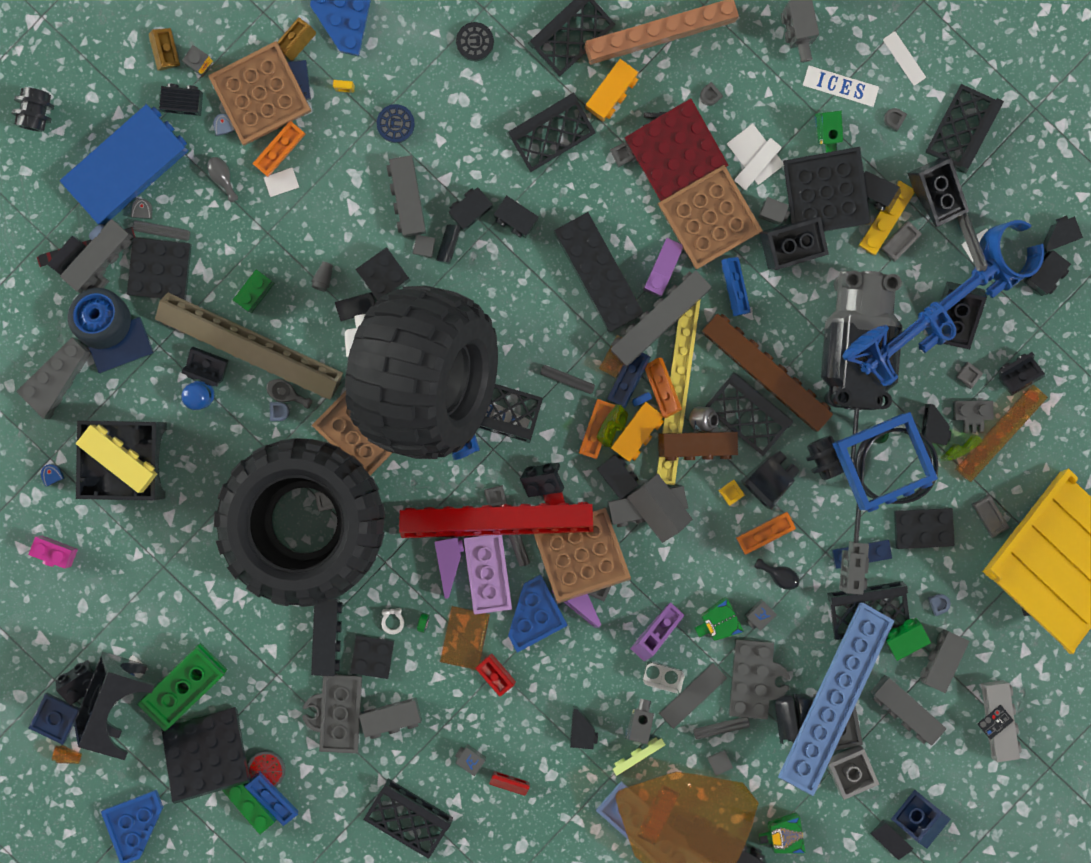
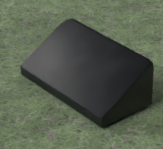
[436,224,461,265]
[47,236,87,275]
[335,292,376,322]
[870,820,914,860]

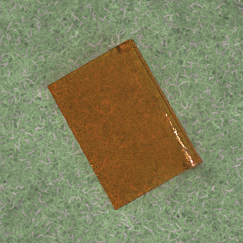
[440,606,490,671]

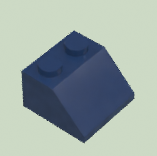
[891,790,951,849]

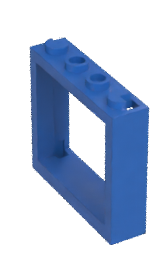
[832,412,938,512]

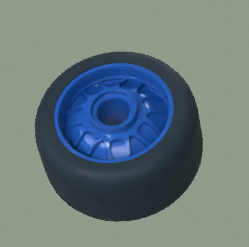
[67,288,131,349]

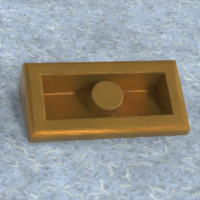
[278,17,316,61]
[149,28,180,71]

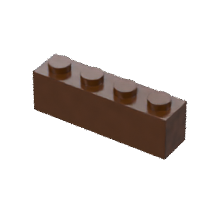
[658,431,738,461]

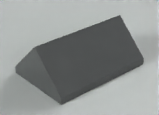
[627,473,693,543]

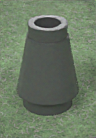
[311,262,333,292]

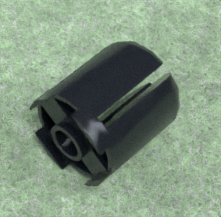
[775,693,813,744]

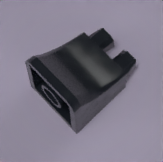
[740,451,800,510]

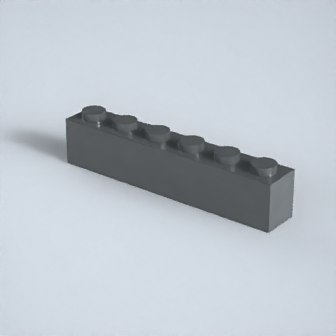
[610,270,712,368]

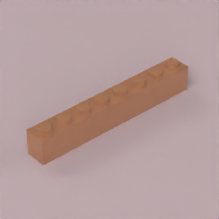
[584,0,739,65]

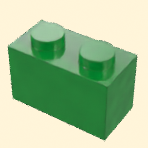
[233,269,275,313]
[885,618,931,661]

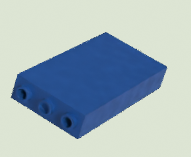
[59,104,189,225]

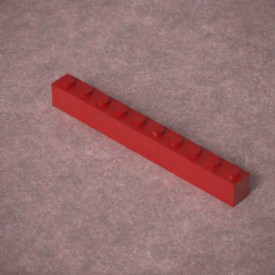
[399,502,593,538]

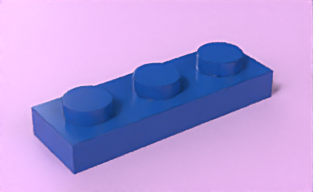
[721,257,751,316]
[245,772,298,826]

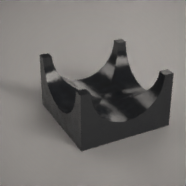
[76,420,167,500]
[74,651,154,760]

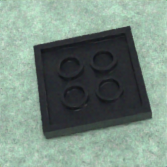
[127,237,192,300]

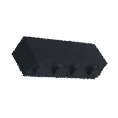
[311,597,343,676]

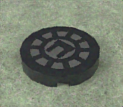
[456,22,494,62]

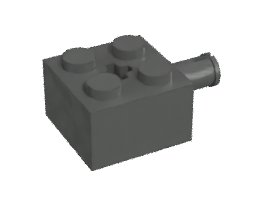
[781,0,819,63]

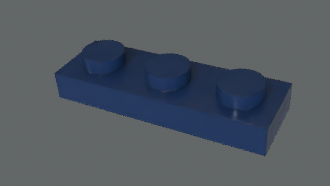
[607,353,651,408]
[831,539,892,569]

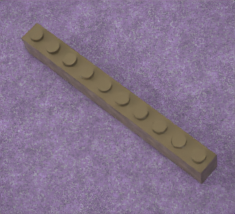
[155,293,343,400]

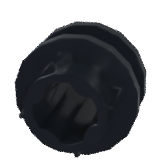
[11,87,54,132]
[806,435,844,480]

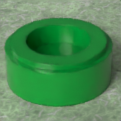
[417,613,430,633]

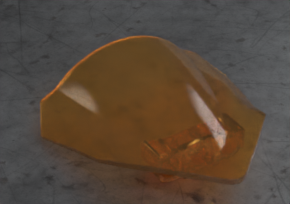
[615,772,759,863]

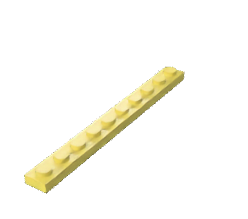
[656,299,701,485]

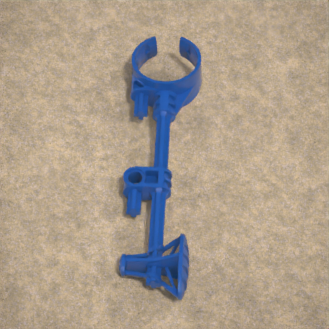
[842,220,1044,386]

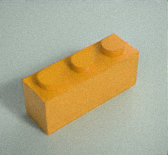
[585,59,639,122]
[610,402,664,462]

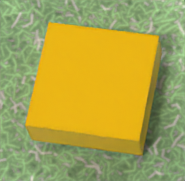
[333,80,355,93]
[718,479,745,506]

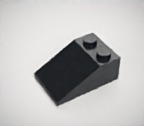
[907,158,969,227]
[759,217,829,270]
[941,281,987,350]

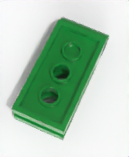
[137,643,228,731]

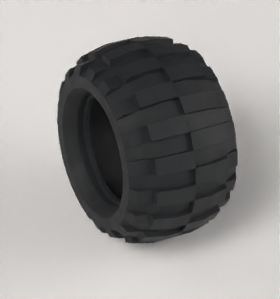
[345,286,498,459]
[214,438,385,607]

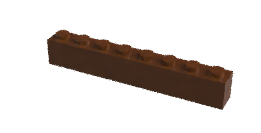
[701,313,833,432]

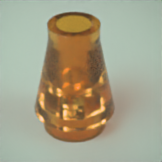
[51,744,82,764]

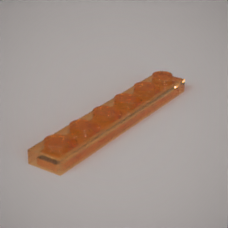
[955,385,1048,482]

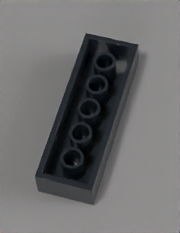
[554,212,644,333]

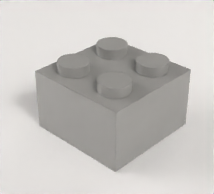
[827,745,880,800]

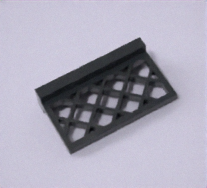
[528,0,615,77]
[925,84,1004,173]
[507,92,596,172]
[705,372,793,456]
[479,384,543,443]
[827,581,910,640]
[363,778,453,859]

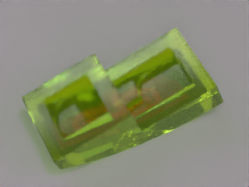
[597,404,629,447]
[941,435,983,461]

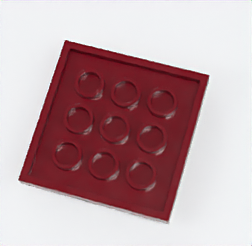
[624,98,729,202]

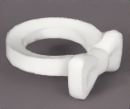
[381,608,404,634]

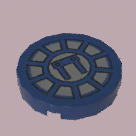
[376,104,415,143]

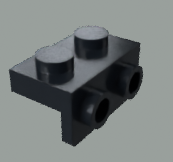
[181,347,229,386]
[998,352,1045,396]
[520,463,564,498]
[56,660,94,706]

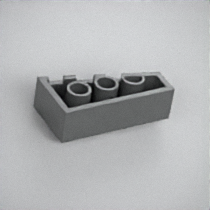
[16,337,91,419]

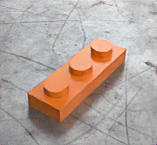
[252,121,306,177]
[645,357,682,418]
[579,399,615,459]
[736,511,796,555]

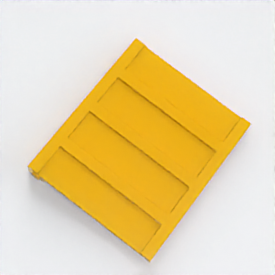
[982,468,1091,654]

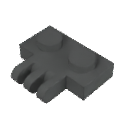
[953,401,994,433]

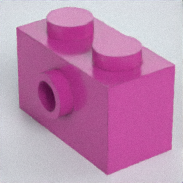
[28,535,78,569]

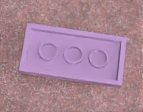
[464,535,512,614]

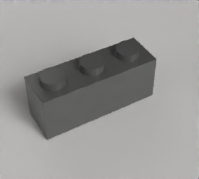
[920,629,970,693]
[359,697,422,739]

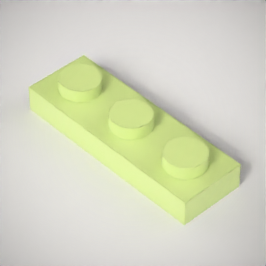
[613,737,666,776]

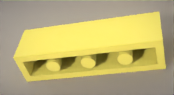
[76,424,157,493]

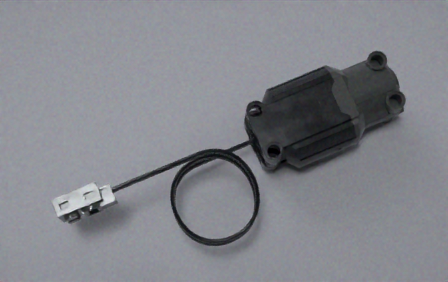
[821,271,939,595]

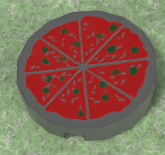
[247,750,286,787]

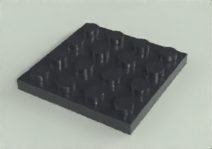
[783,147,871,232]
[161,707,250,804]

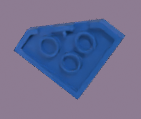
[310,0,371,56]
[508,574,568,653]
[101,789,163,863]

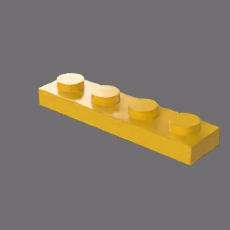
[858,181,914,256]

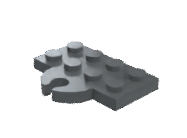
[729,639,790,719]
[302,674,362,754]

